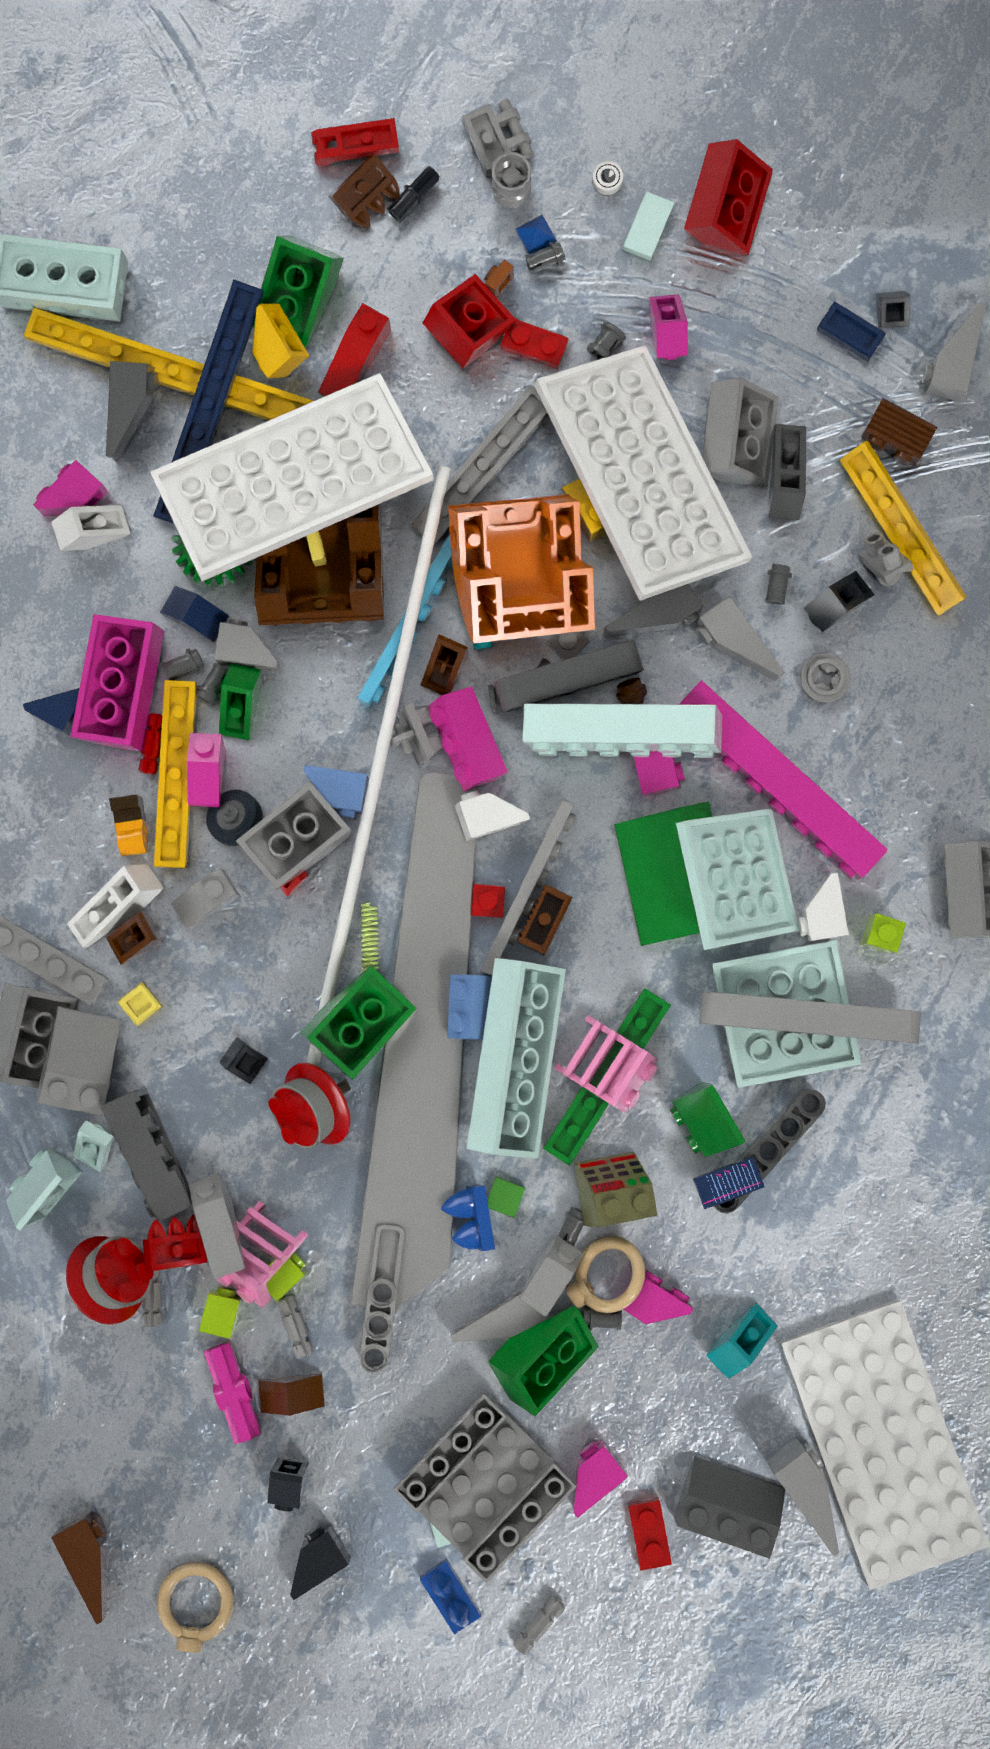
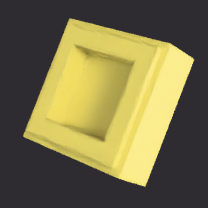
[307,531,327,567]
[118,982,163,1026]

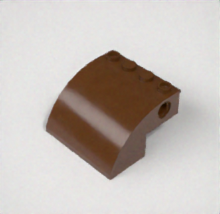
[254,504,384,626]

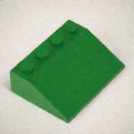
[614,801,712,946]

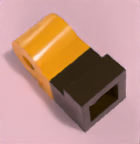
[109,794,148,857]

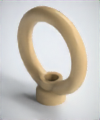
[566,1236,645,1313]
[157,1562,234,1653]

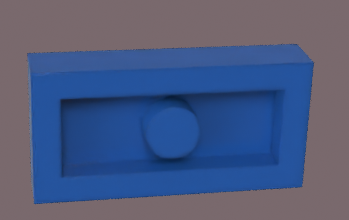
[441,1184,495,1251]
[419,1558,482,1635]

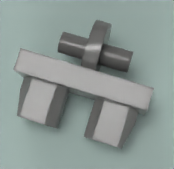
[858,531,914,586]
[390,703,443,765]

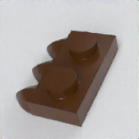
[329,154,400,228]

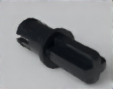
[386,166,440,223]

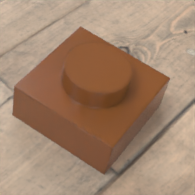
[484,259,514,298]

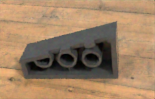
[100,1088,192,1221]

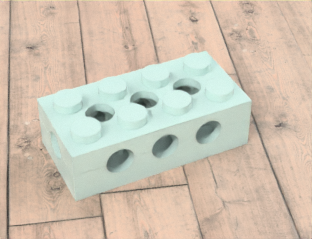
[0,234,128,322]

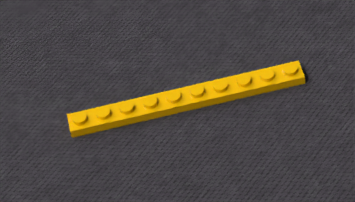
[23,308,314,421]

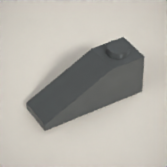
[106,361,159,459]
[768,424,806,520]
[603,584,704,638]

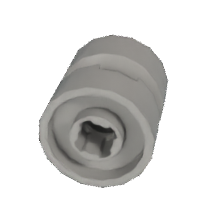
[492,152,531,208]

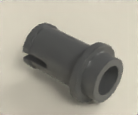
[525,242,566,275]
[765,564,792,605]
[162,648,204,680]
[196,663,228,705]
[558,1207,584,1246]
[582,1307,622,1331]

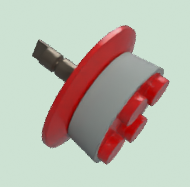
[268,1063,351,1149]
[66,1236,154,1325]

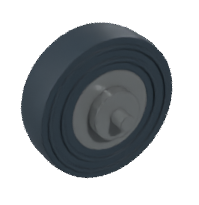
[206,789,263,846]

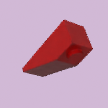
[318,303,391,397]

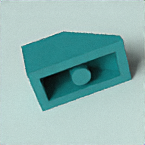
[706,1303,778,1379]

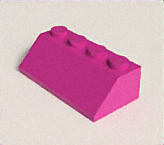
[70,614,164,752]

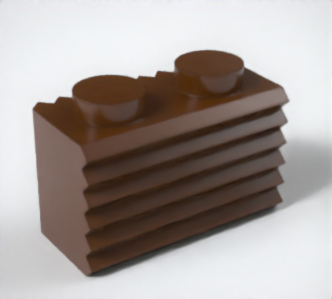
[861,398,938,466]
[518,885,573,956]

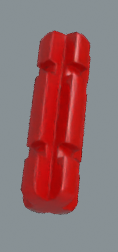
[138,713,162,775]

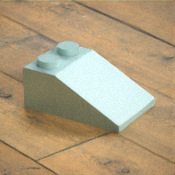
[6,1148,82,1231]

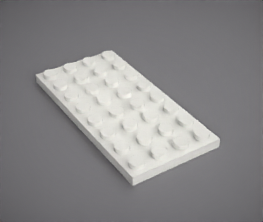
[534,345,752,601]
[150,373,434,581]
[780,1299,990,1590]

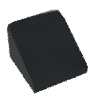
[876,291,910,329]
[220,1037,268,1084]

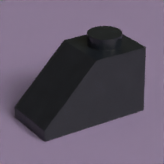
[804,571,875,633]
[267,1457,309,1512]
[290,1524,351,1601]

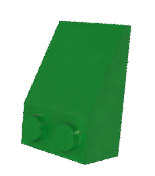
[253,235,344,349]
[300,965,417,1080]
[670,1082,746,1157]
[488,1306,598,1417]

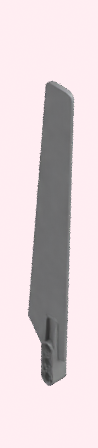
[351,772,479,1373]

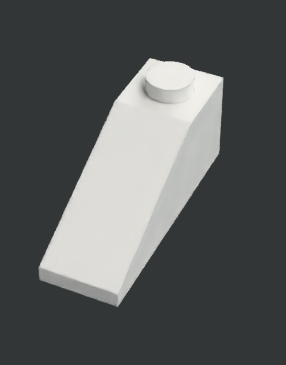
[67,864,164,948]

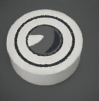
[592,161,623,195]

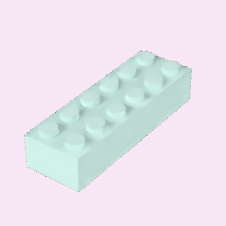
[523,704,722,758]
[467,958,566,1159]

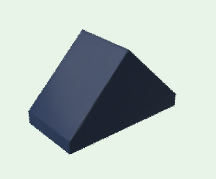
[160,586,230,643]
[23,688,79,736]

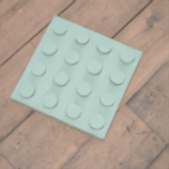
[676,808,799,950]
[711,940,862,1088]

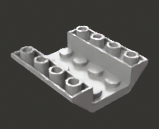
[393,1393,577,1583]

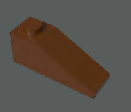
[51,1511,108,1625]

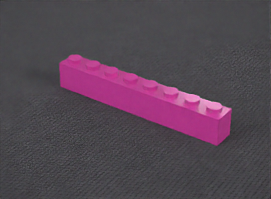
[679,680,888,880]

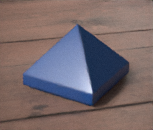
[516,215,557,255]

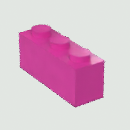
[428,686,508,792]

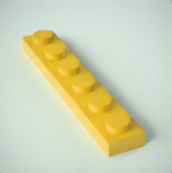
[840,441,967,616]
[154,680,197,869]

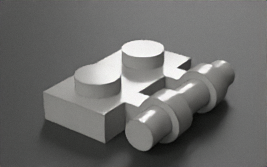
[462,99,534,175]

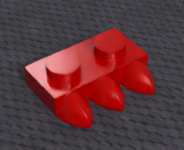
[142,1214,208,1272]

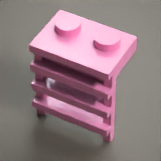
[554,1015,658,1113]
[216,1201,308,1308]

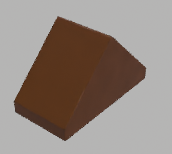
[420,634,469,695]
[106,912,164,965]
[258,1373,325,1416]

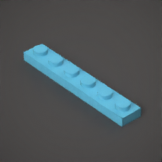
[358,535,453,709]

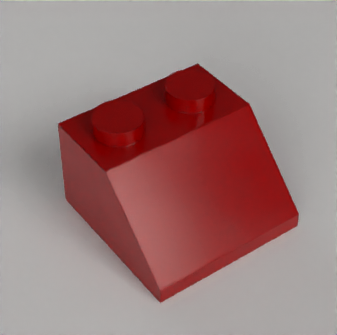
[422,274,516,369]

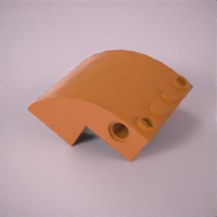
[448,494,595,643]

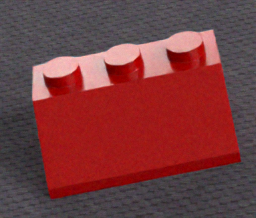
[684,139,773,255]

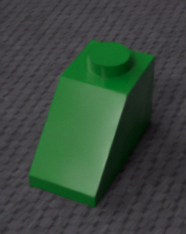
[219,663,261,740]

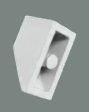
[51,505,131,551]
[455,790,530,842]
[798,872,849,942]

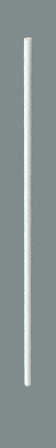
[307,466,450,1067]

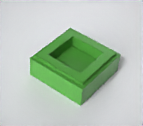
[487,1176,525,1218]

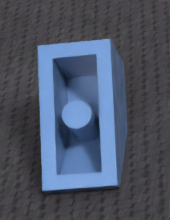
[304,765,369,819]

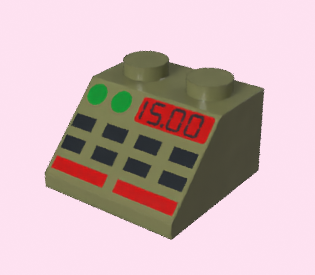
[574,1152,658,1227]

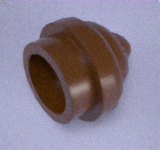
[616,678,647,704]

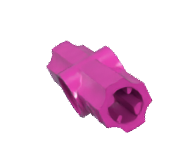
[204,1341,262,1444]

